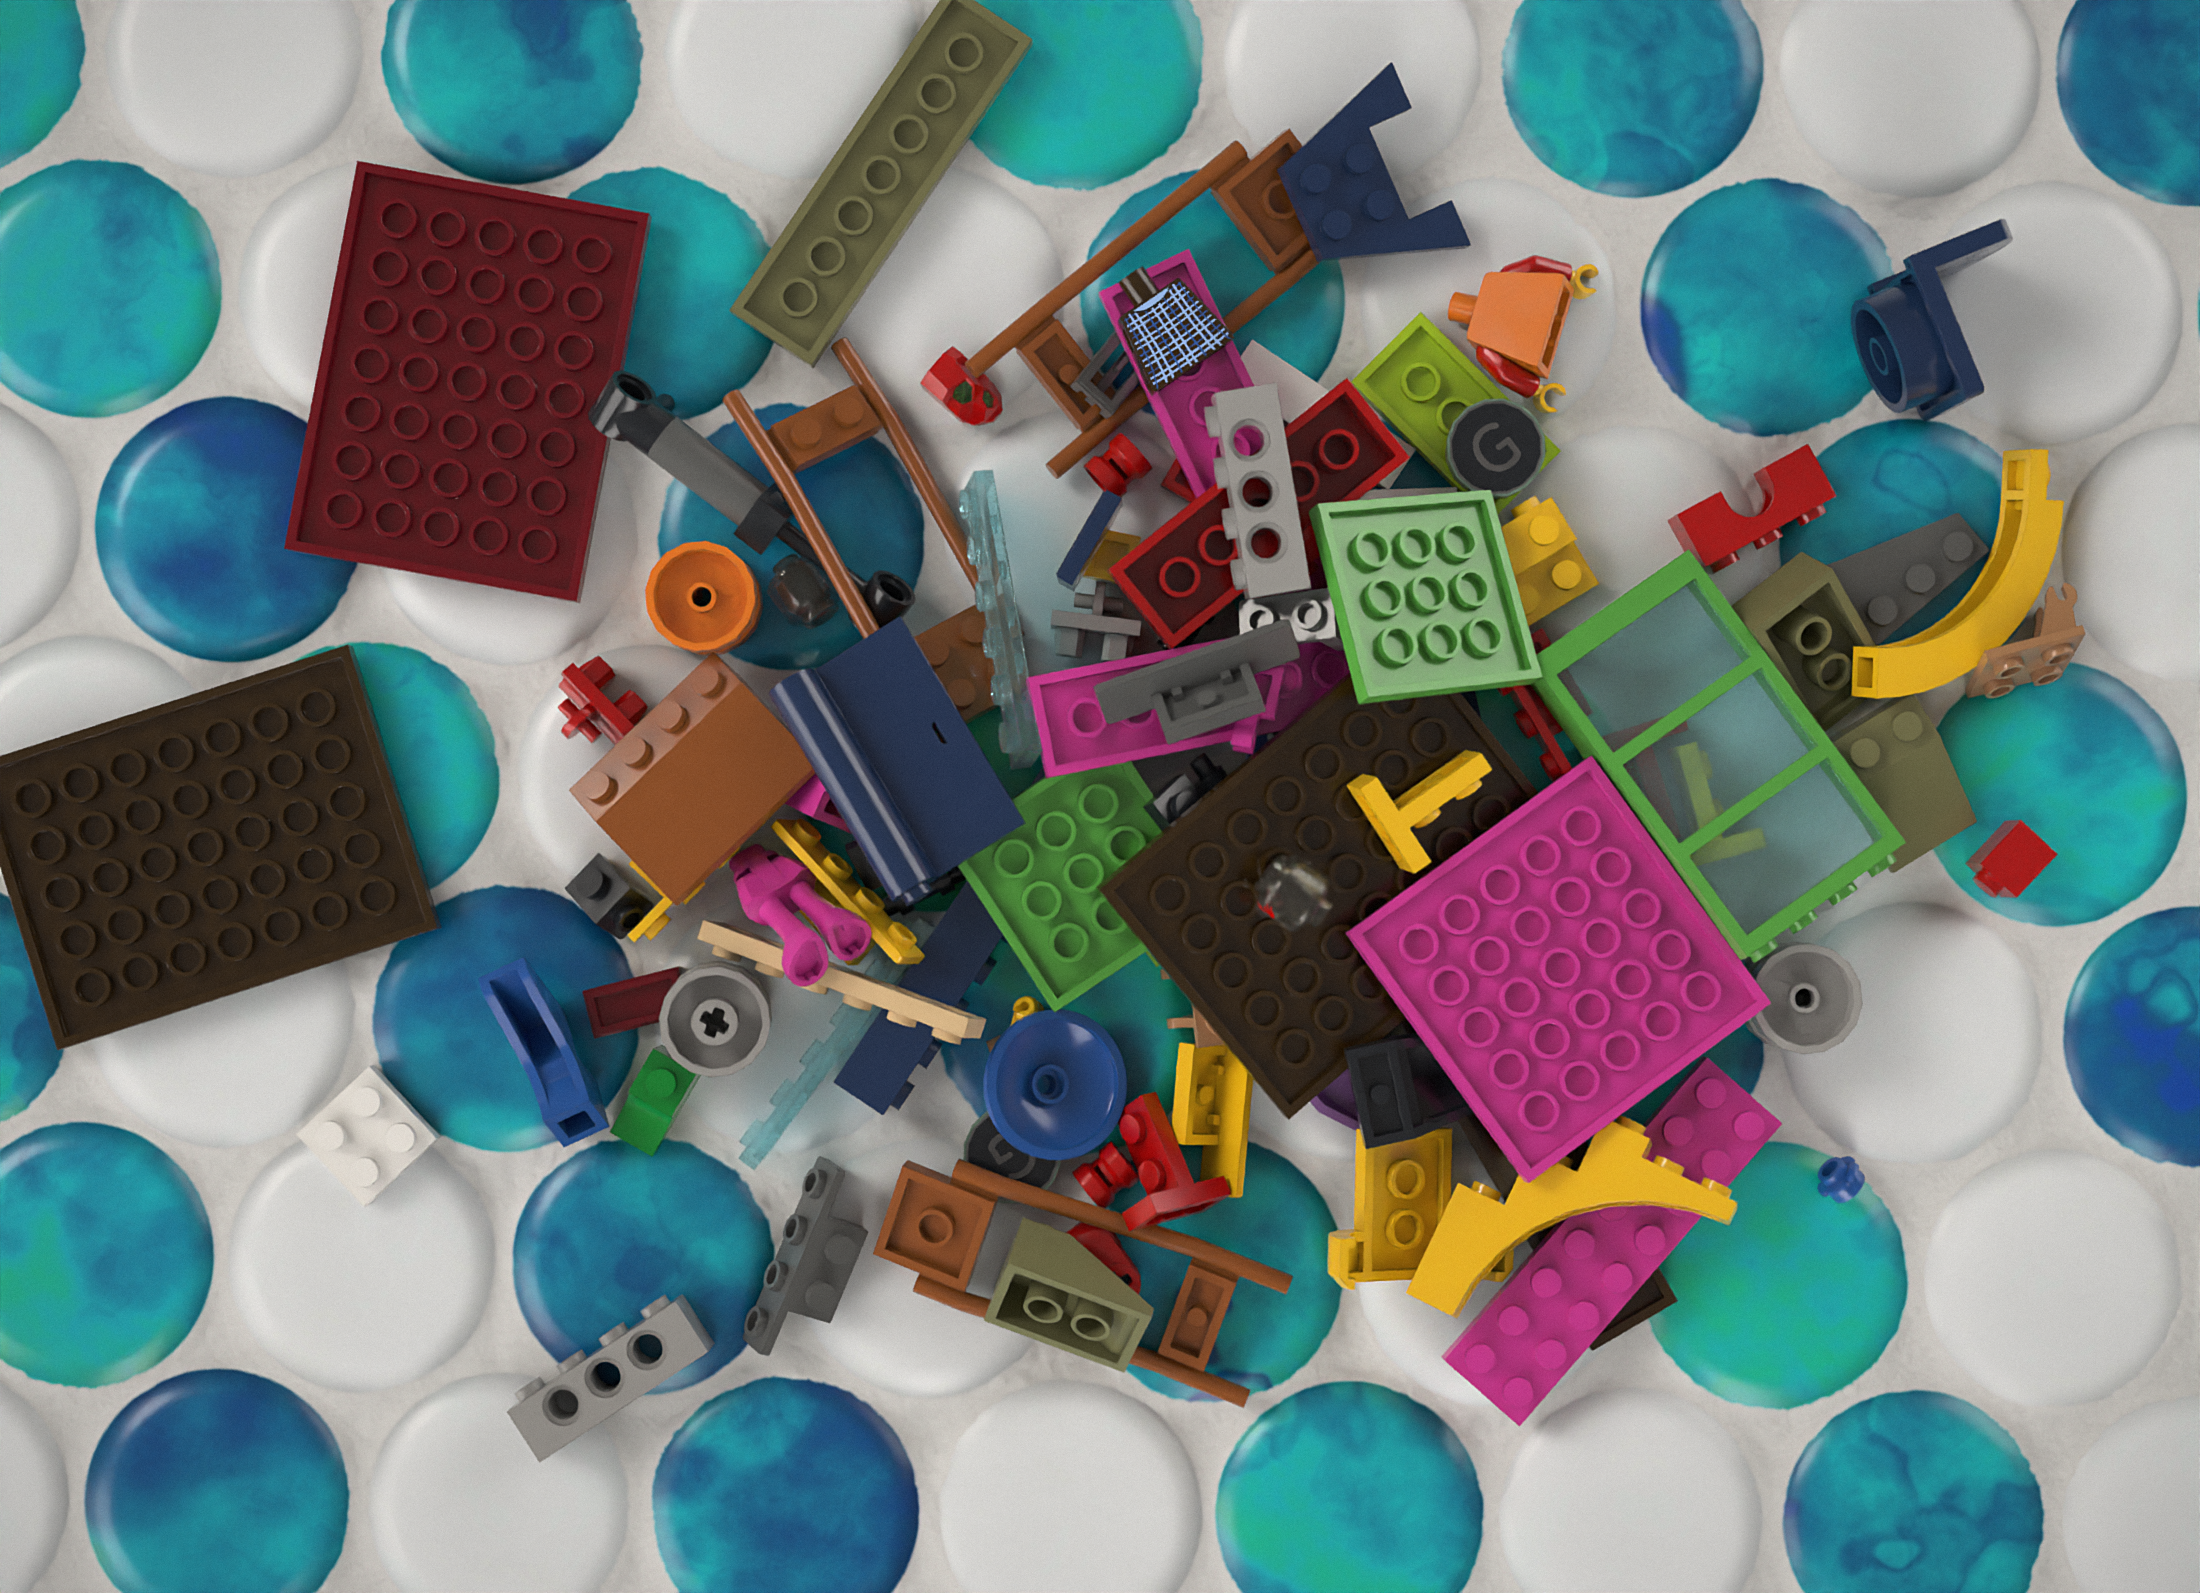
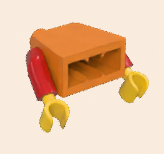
[1448,255,1599,413]

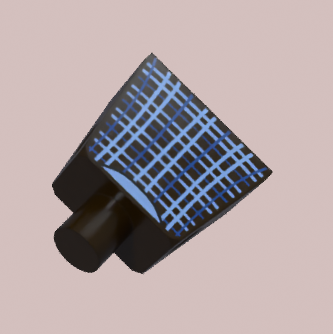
[1117,266,1234,396]

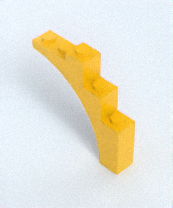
[1406,1115,1738,1319]

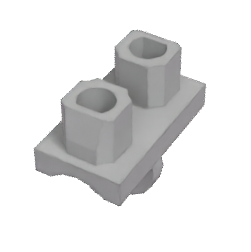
[1050,581,1141,662]

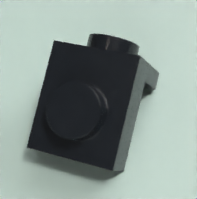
[565,853,654,939]

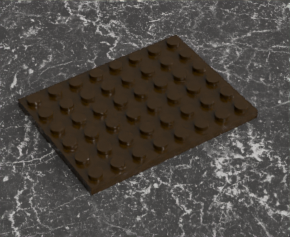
[0,645,442,1050]
[1096,672,1538,1120]

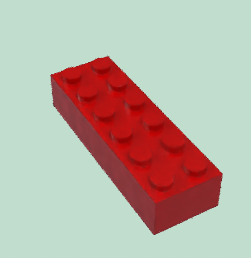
[1107,378,1410,649]

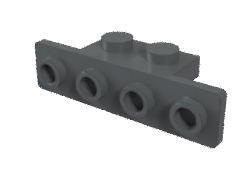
[1094,619,1300,745]
[743,1156,868,1356]

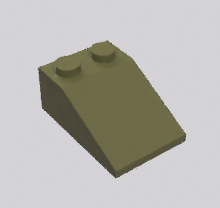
[1731,552,1876,732]
[1829,694,1977,873]
[983,1217,1154,1373]

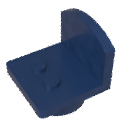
[1851,219,2014,422]

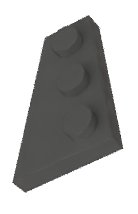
[1827,513,1990,646]

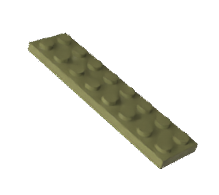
[729,0,1033,368]

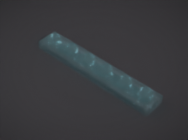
[959,470,1042,769]
[738,916,936,1170]

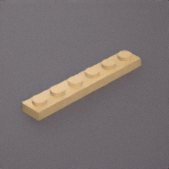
[697,920,987,1045]

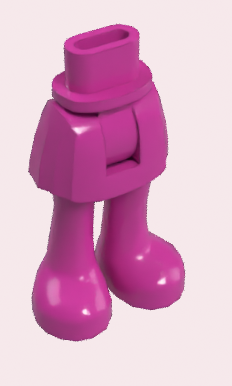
[729,844,872,987]

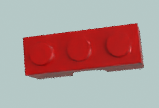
[1667,444,1837,574]

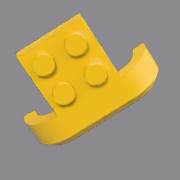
[1328,1127,1514,1290]

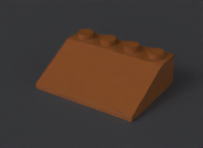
[569,652,816,906]

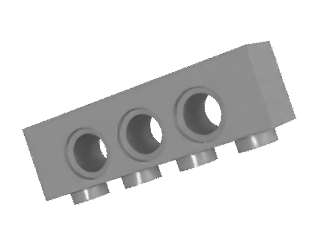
[1205,383,1311,600]
[507,1294,715,1463]

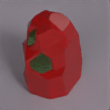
[920,346,1003,426]

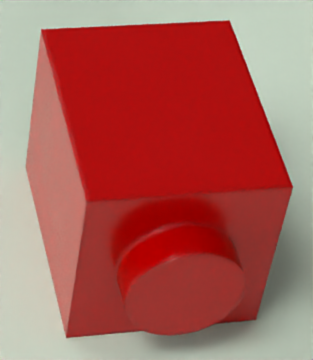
[1965,820,2057,898]

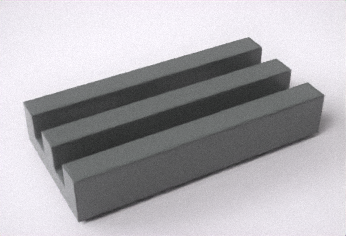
[1070,330,1139,419]

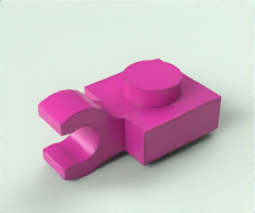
[1231,666,1286,755]

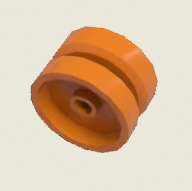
[645,541,763,656]

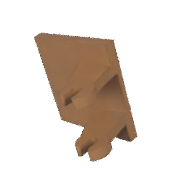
[1965,583,2086,699]

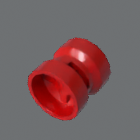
[1083,433,1153,498]
[1072,1141,1140,1209]

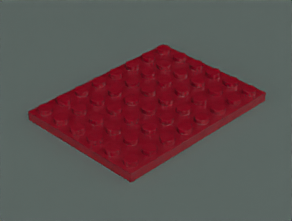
[284,161,652,603]

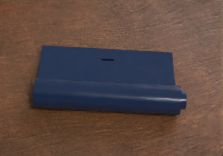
[768,616,1026,906]

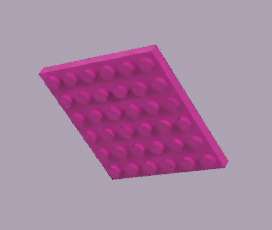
[1345,756,1771,1183]

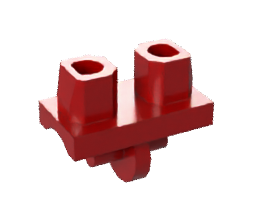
[558,656,648,745]

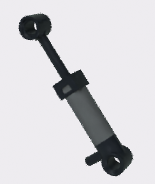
[588,370,916,628]

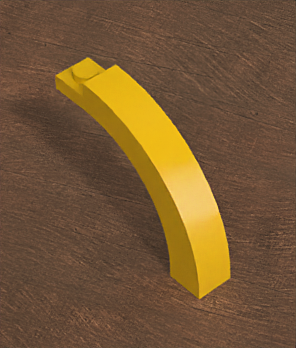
[1851,449,2064,698]

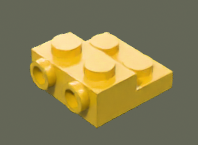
[1501,495,1599,626]

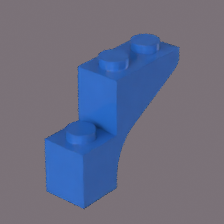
[478,957,610,1147]

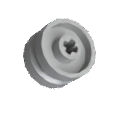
[1745,942,1863,1054]
[659,961,772,1077]

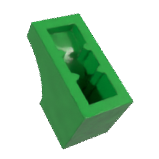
[610,1045,701,1157]

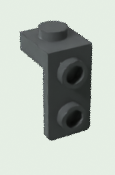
[1239,588,1344,651]

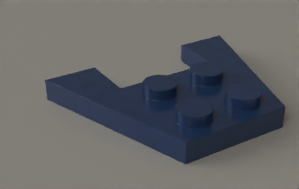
[1277,62,1471,262]

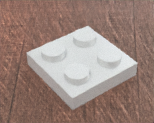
[296,1065,441,1207]

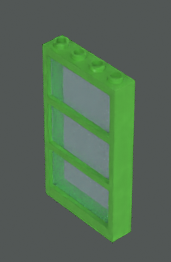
[1530,549,1906,963]

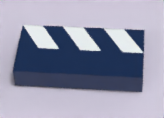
[1056,490,1123,592]

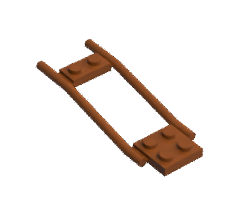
[965,128,1321,479]
[722,337,1030,724]
[873,1159,1293,1408]

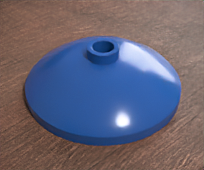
[983,1009,1127,1160]

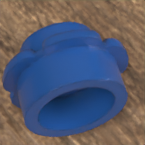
[1817,1156,1865,1203]

